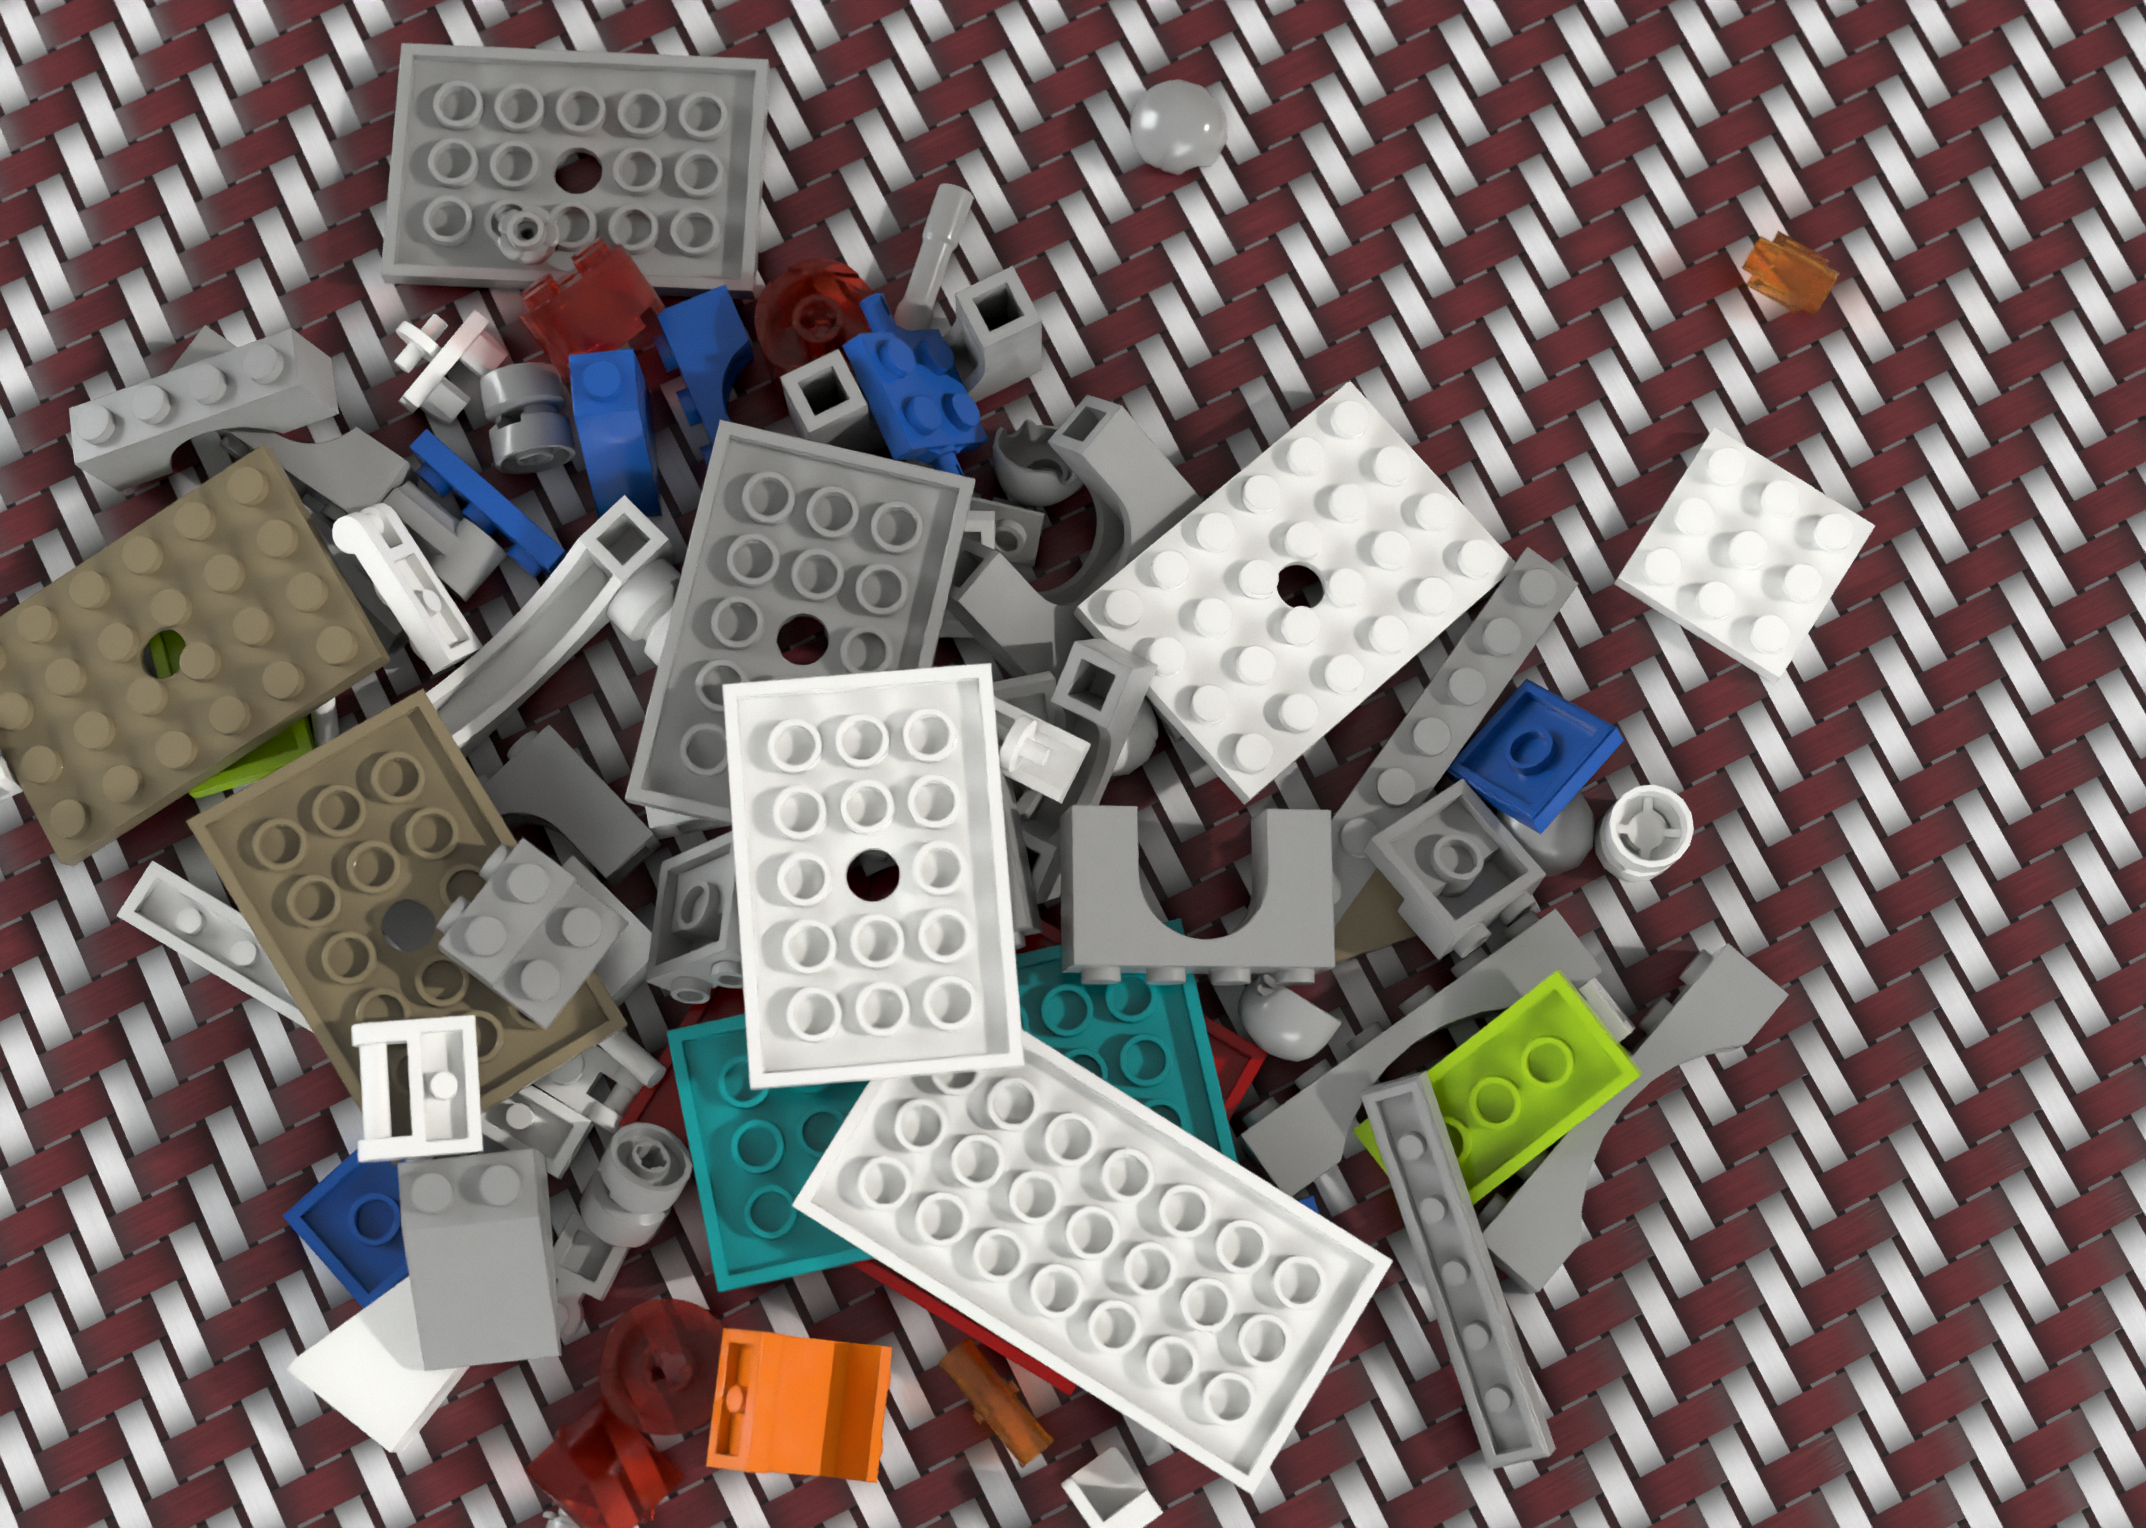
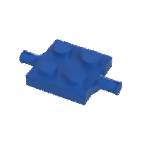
[843,293,989,476]

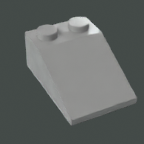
[397,1148,562,1371]

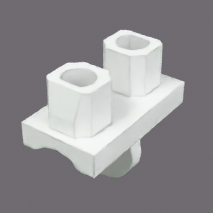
[394,310,508,426]
[994,696,1091,804]

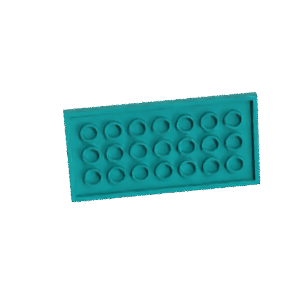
[666,918,1238,1293]

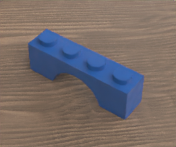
[652,285,755,467]

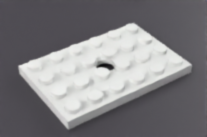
[1073,381,1516,805]
[723,663,1024,1090]

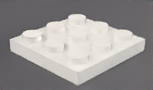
[1614,427,1875,684]

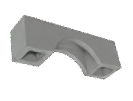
[169,325,419,524]
[69,328,339,492]
[1017,638,1158,904]

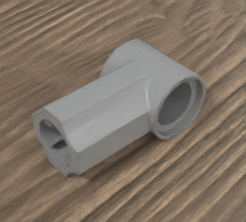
[382,480,507,603]

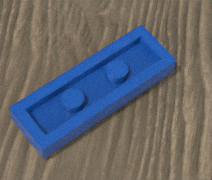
[409,429,567,579]

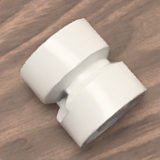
[606,558,681,666]
[1594,785,1694,882]

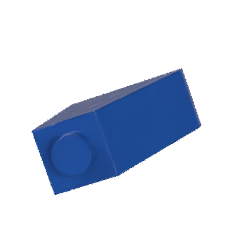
[569,349,662,519]

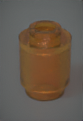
[1741,231,1840,316]

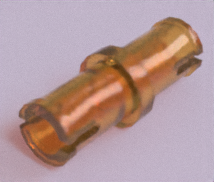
[938,1337,1055,1468]

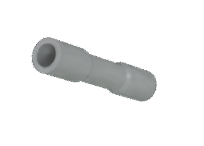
[894,183,974,331]

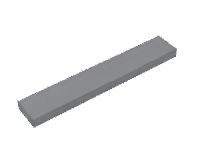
[1360,1070,1556,1470]

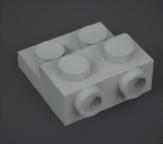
[1363,779,1546,960]
[645,831,744,1004]
[436,838,629,1031]

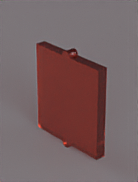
[524,1396,685,1528]

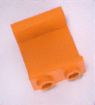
[706,1328,892,1483]

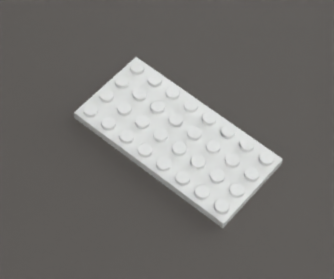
[792,1029,1393,1495]

